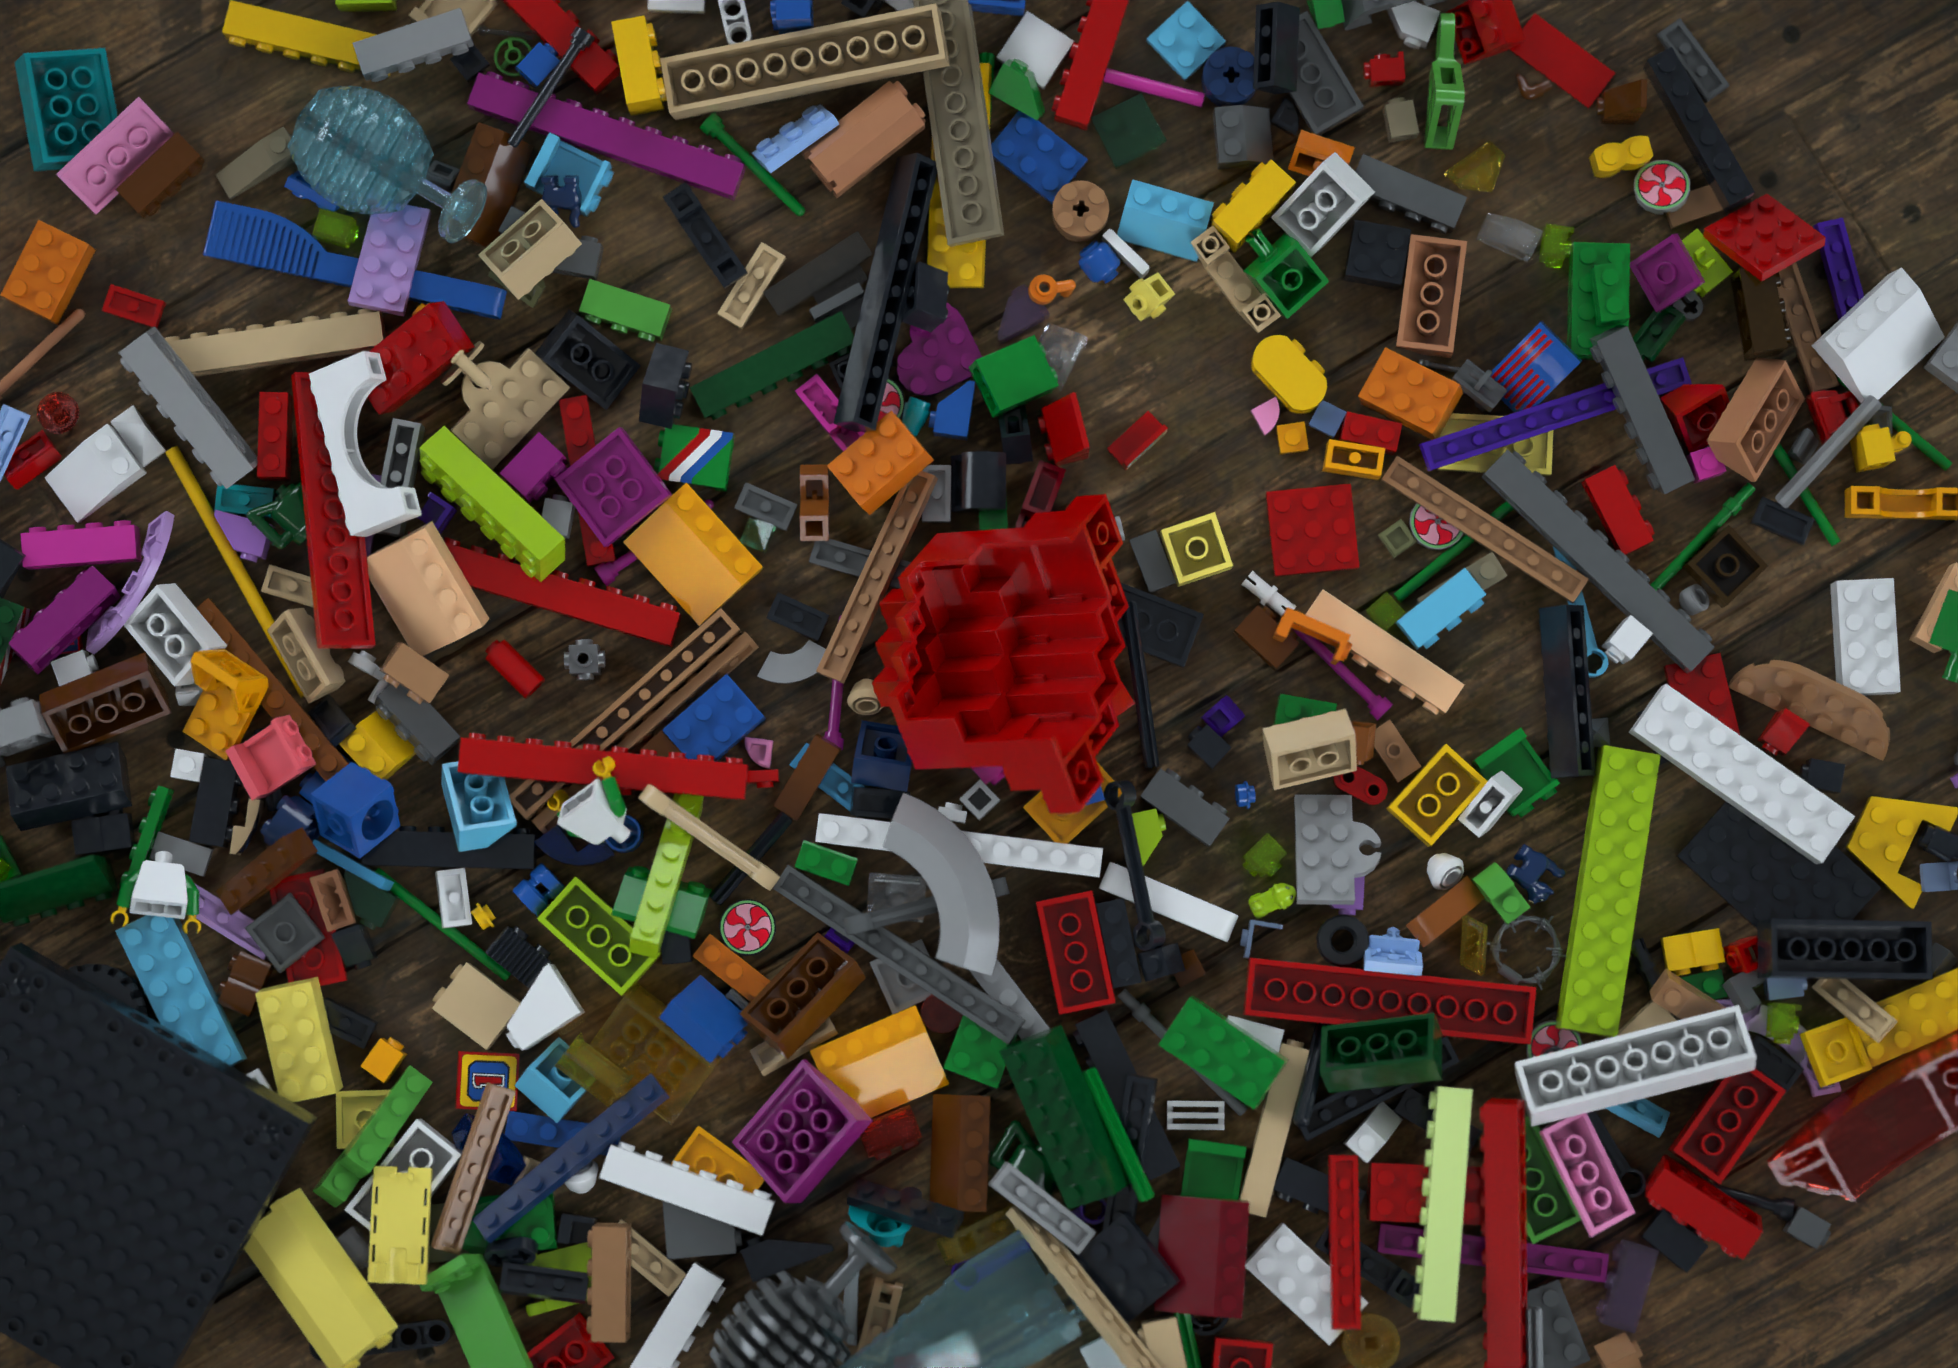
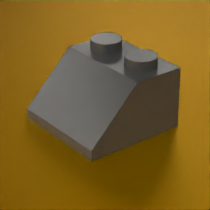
[1213,105,1274,169]

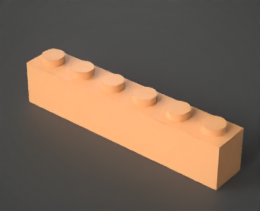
[1305,589,1464,715]

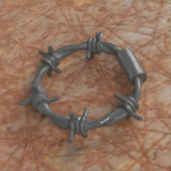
[1484,915,1566,990]

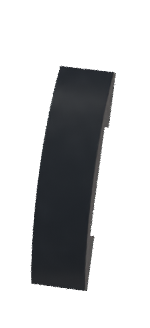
[663,182,748,289]
[1315,1224,1420,1309]

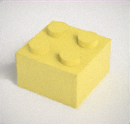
[1160,512,1233,587]

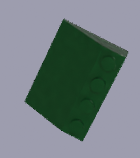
[0,855,119,927]

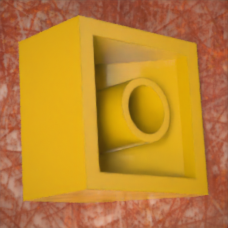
[339,711,416,780]

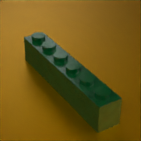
[689,311,854,421]

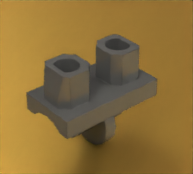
[1451,359,1508,412]

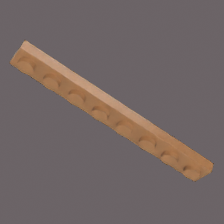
[1381,456,1589,604]
[816,471,938,684]

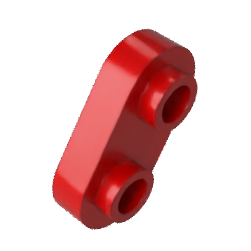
[1333,766,1388,805]

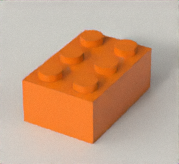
[0,220,96,325]
[1358,347,1463,440]
[827,410,934,515]

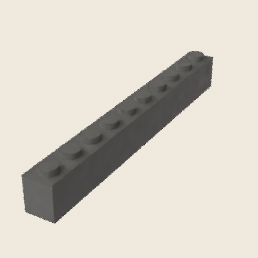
[1481,449,1715,673]

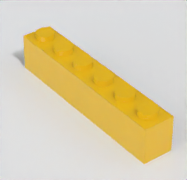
[222,0,391,77]

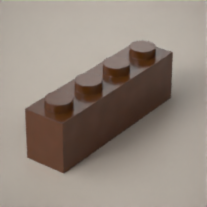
[215,827,318,915]

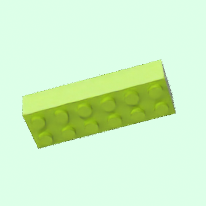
[419,426,565,582]

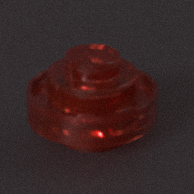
[37,392,80,434]
[921,994,962,1034]

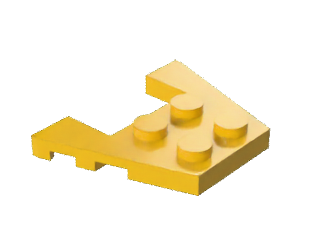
[1846,796,1958,909]

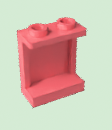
[226,715,316,800]

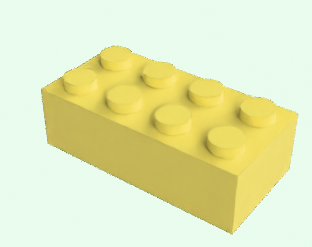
[255,977,343,1102]

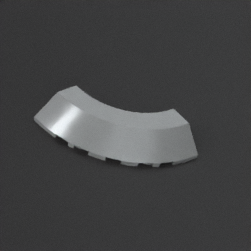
[882,793,1000,976]

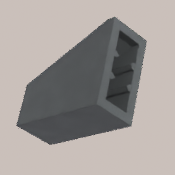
[663,1201,742,1259]

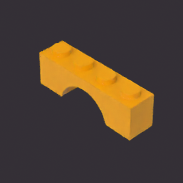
[1845,486,1958,520]

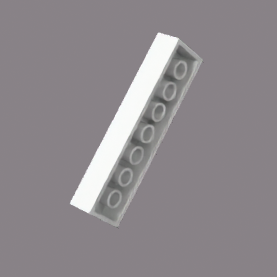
[1629,684,1855,864]
[1515,1005,1756,1127]

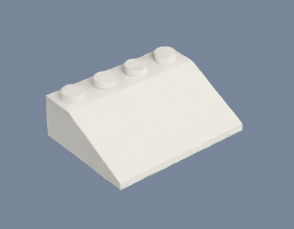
[1811,267,1945,403]

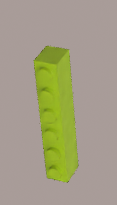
[629,794,704,959]

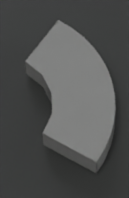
[757,640,826,684]

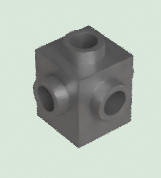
[564,639,605,680]

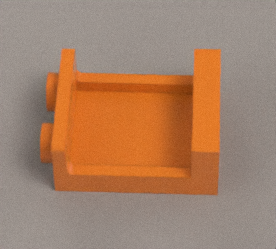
[1272,607,1353,665]

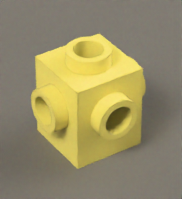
[1123,273,1175,322]

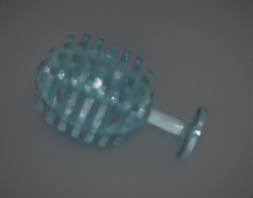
[287,86,487,243]

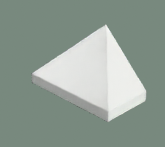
[110,405,166,468]

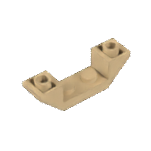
[1190,225,1281,333]

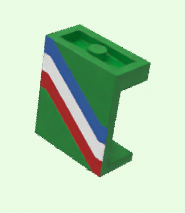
[654,424,735,492]

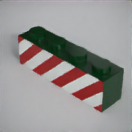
[0,597,32,686]

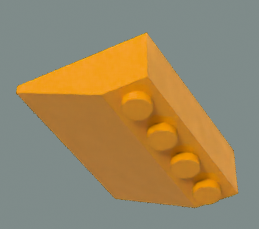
[623,482,763,626]
[810,1005,949,1118]

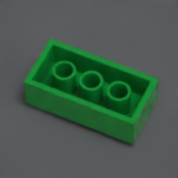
[1567,242,1630,360]
[1158,996,1289,1109]

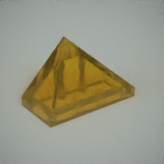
[1444,140,1505,192]
[1460,915,1488,976]

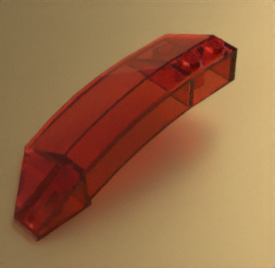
[1767,1029,1958,1202]

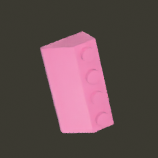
[1539,1113,1635,1237]

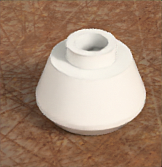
[1427,853,1464,890]
[565,1160,598,1194]

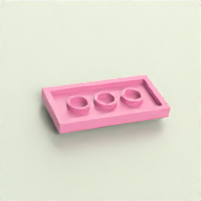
[56,97,174,214]

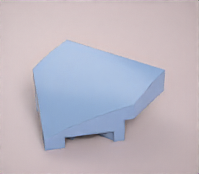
[1364,927,1423,976]

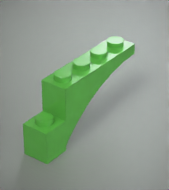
[313,1065,433,1208]

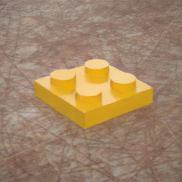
[1799,1017,1873,1088]

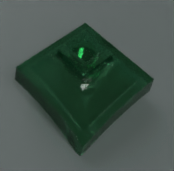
[1091,93,1167,170]

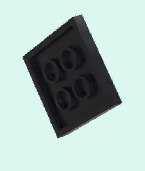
[1073,1212,1181,1324]

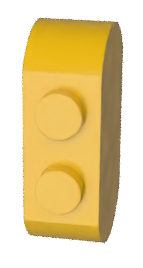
[1251,335,1327,414]

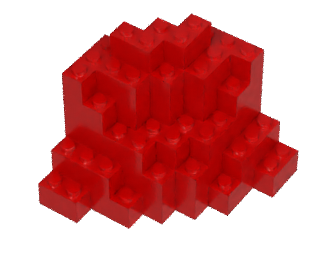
[872,494,1129,814]

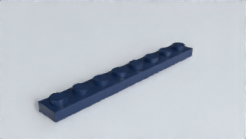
[472,1074,669,1243]

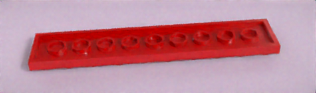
[291,372,376,649]

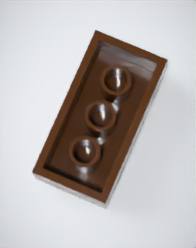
[39,652,171,753]

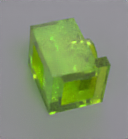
[1538,224,1574,269]
[1765,1003,1802,1045]

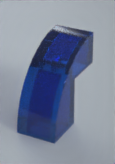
[535,825,616,866]
[452,1113,526,1185]

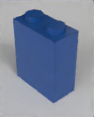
[659,975,748,1063]

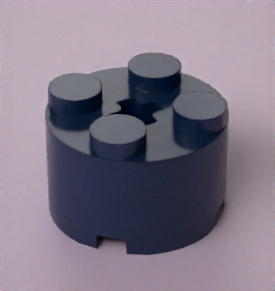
[1202,47,1256,107]
[260,795,320,846]

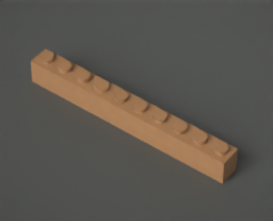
[509,608,741,820]

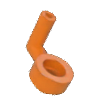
[1028,274,1076,305]

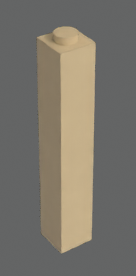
[1239,1039,1309,1218]

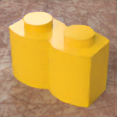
[1589,136,1654,178]
[1660,928,1725,976]

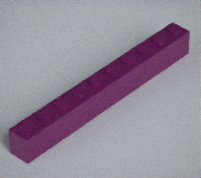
[467,71,746,201]

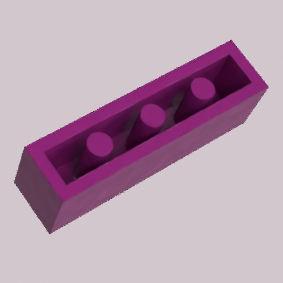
[8,566,121,675]

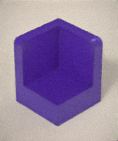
[417,492,457,534]

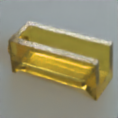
[555,1032,634,1107]

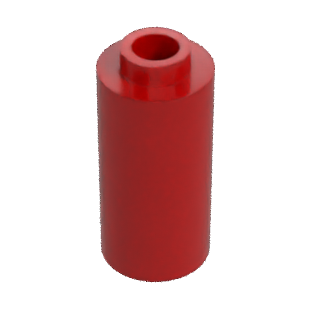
[485,639,545,699]

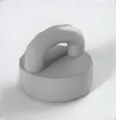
[1679,584,1709,616]

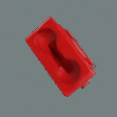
[1805,390,1859,445]

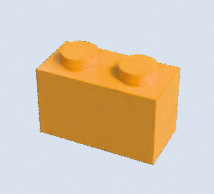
[1322,439,1385,480]

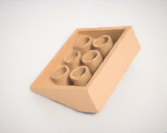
[367,521,489,656]

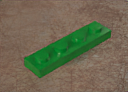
[120,785,175,887]

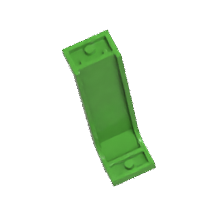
[419,1254,533,1368]

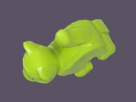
[1248,883,1296,919]

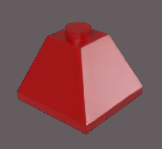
[1660,384,1730,454]

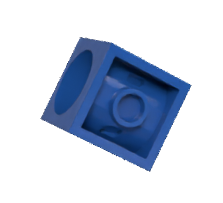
[310,762,401,859]

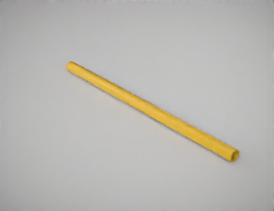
[165,446,305,698]

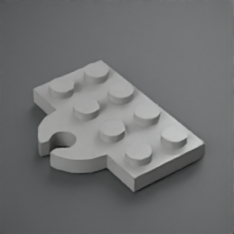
[1294,795,1381,905]

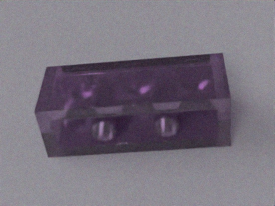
[1596,1239,1659,1333]

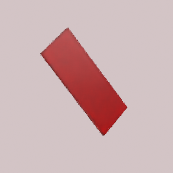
[1509,13,1615,109]

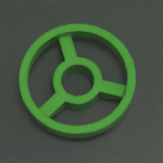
[494,37,532,77]

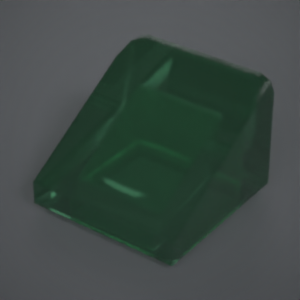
[740,517,776,554]

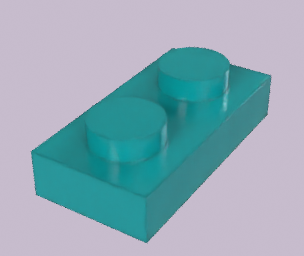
[214,484,276,518]

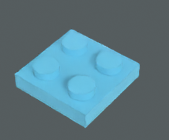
[1146,1,1226,81]

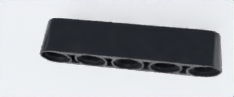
[309,1318,453,1361]

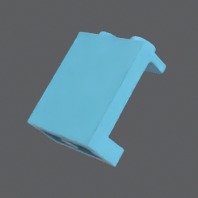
[524,132,614,217]

